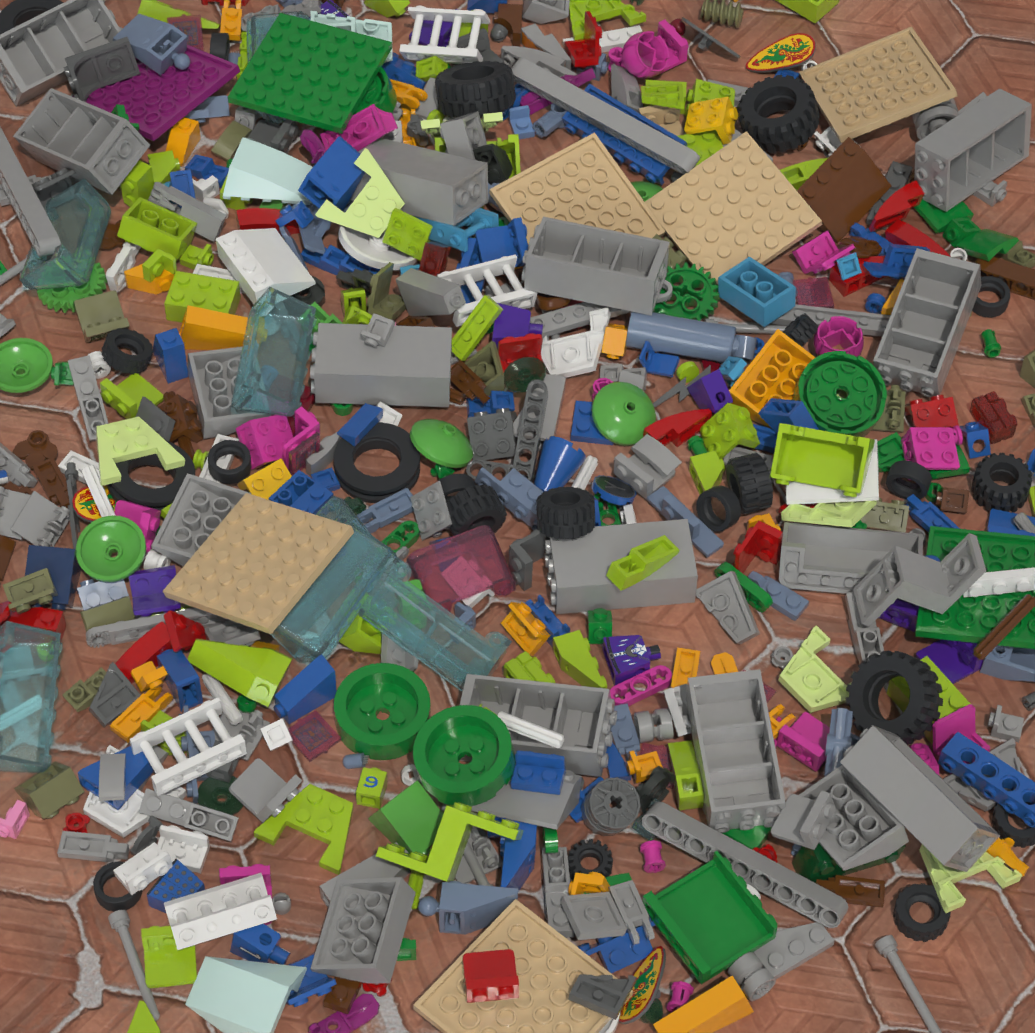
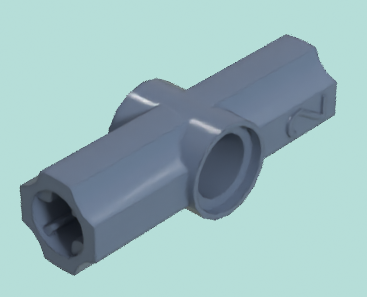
[533,103,567,138]
[824,708,853,777]

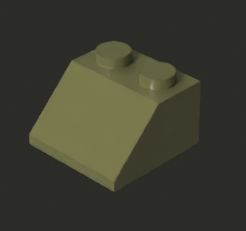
[14,762,85,819]

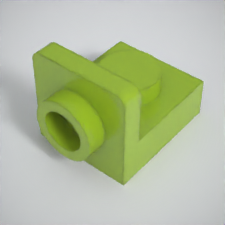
[416,56,448,82]
[180,244,214,270]
[142,249,177,283]

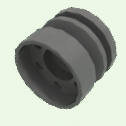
[581,778,641,836]

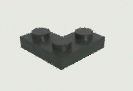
[336,268,374,298]

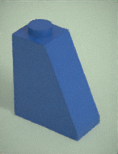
[153,328,188,384]
[758,398,819,434]
[157,649,203,712]
[274,654,337,724]
[78,746,154,810]

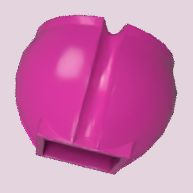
[621,31,669,79]
[813,316,864,357]

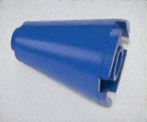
[534,436,586,492]

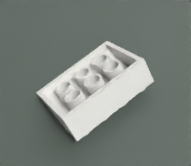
[216,228,316,310]
[786,439,879,505]

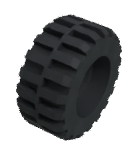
[435,61,516,118]
[737,75,820,154]
[845,650,943,745]

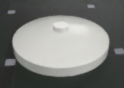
[338,225,418,270]

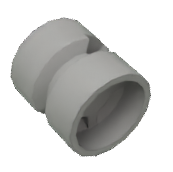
[634,707,673,743]
[728,952,776,1001]

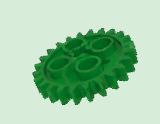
[653,262,720,321]

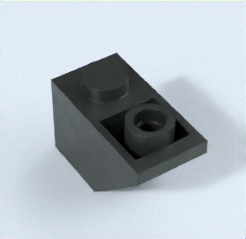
[473,143,513,185]

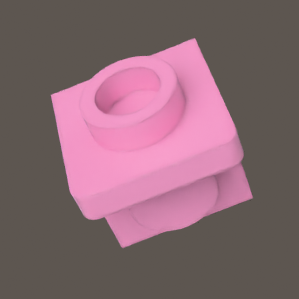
[0,800,30,839]

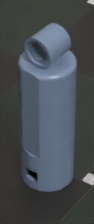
[626,312,757,363]

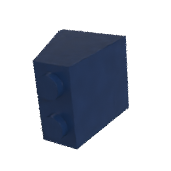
[25,545,82,611]

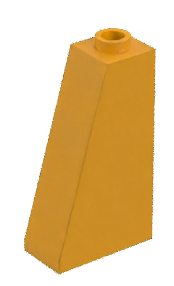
[179,305,268,351]
[653,975,754,1033]

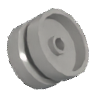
[912,98,959,140]

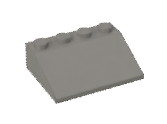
[187,345,271,438]
[151,473,251,566]
[471,760,582,830]
[799,765,909,871]
[310,877,416,983]

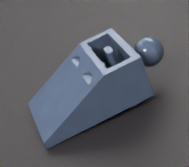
[112,14,190,75]
[976,643,1035,682]
[418,881,518,935]

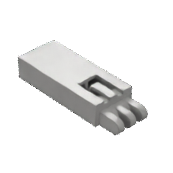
[148,182,227,242]

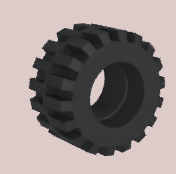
[726,453,773,514]
[971,453,1032,513]
[447,484,507,543]
[536,487,595,539]

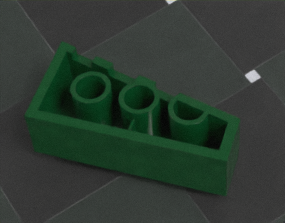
[792,843,906,883]

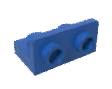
[511,750,566,795]

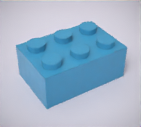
[718,257,796,327]

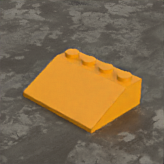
[729,329,816,429]

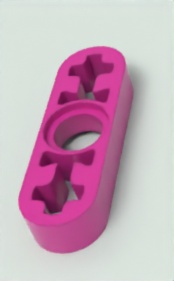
[610,665,672,706]

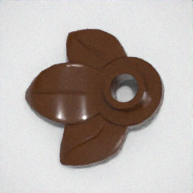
[95,220,126,250]
[839,236,882,258]
[12,430,58,470]

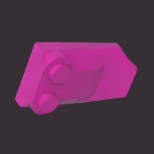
[320,104,398,151]

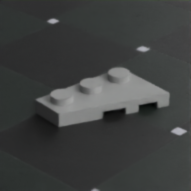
[696,571,760,644]
[753,922,835,979]

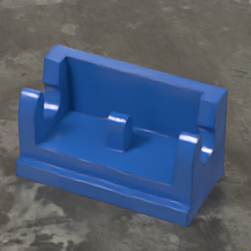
[525,595,570,648]

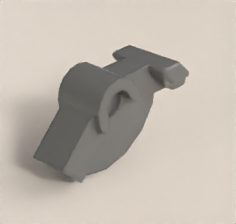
[407,114,429,146]
[130,815,163,856]

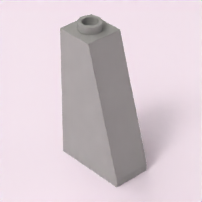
[395,268,466,316]
[513,374,566,451]
[320,842,410,909]

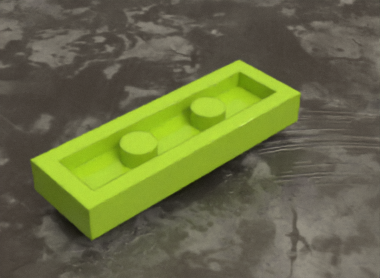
[452,295,503,361]

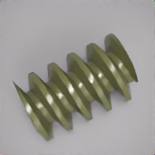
[700,0,744,28]

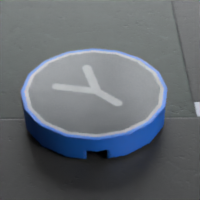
[591,475,636,506]

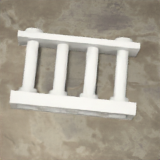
[399,6,491,64]
[437,254,538,327]
[130,697,247,796]
[164,873,277,950]

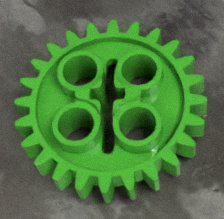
[36,255,107,313]

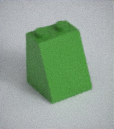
[368,780,443,855]

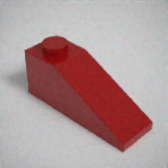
[829,256,886,297]
[0,607,66,646]

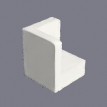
[192,175,220,202]

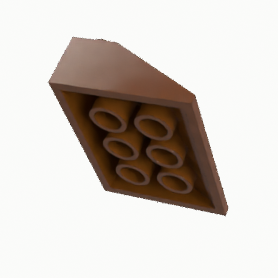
[797,137,892,244]

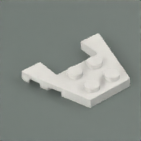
[541,307,611,378]
[83,745,187,838]

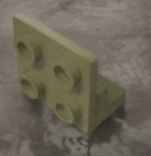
[366,262,407,321]
[74,290,130,343]

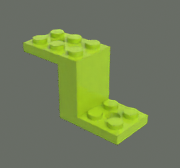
[376,802,524,882]

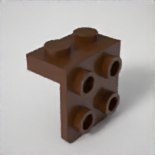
[158,394,203,443]

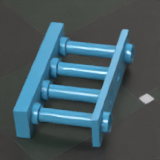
[412,208,499,252]

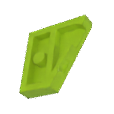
[641,83,684,109]

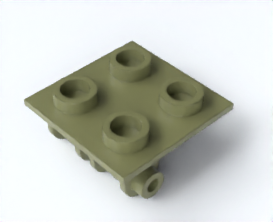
[872,385,905,432]

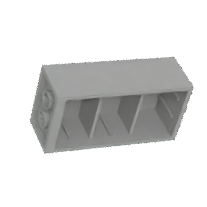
[0,0,123,107]
[13,88,150,195]
[914,88,1032,212]
[350,138,488,226]
[522,217,670,316]
[873,248,981,397]
[310,323,452,407]
[544,519,698,614]
[686,669,786,833]
[460,674,617,777]
[840,725,1000,872]

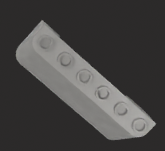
[779,522,923,594]

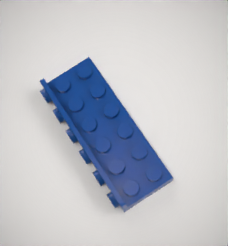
[562,84,688,186]

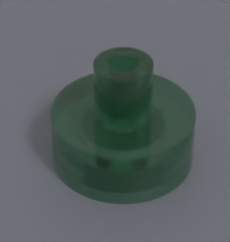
[342,496,366,521]
[640,998,663,1024]

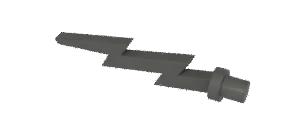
[653,363,723,408]
[65,462,81,549]

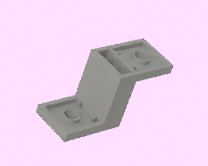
[853,533,986,626]

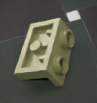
[861,498,909,533]

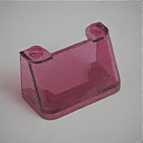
[406,525,516,623]

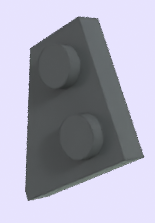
[136,397,175,441]
[89,662,141,728]
[568,974,637,1020]

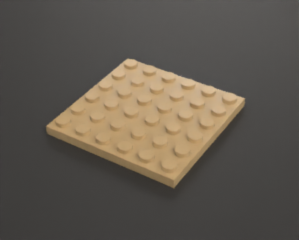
[799,27,957,143]
[645,131,822,293]
[489,132,666,244]
[163,493,354,634]
[413,899,633,1033]

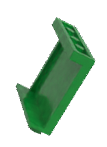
[642,851,778,985]

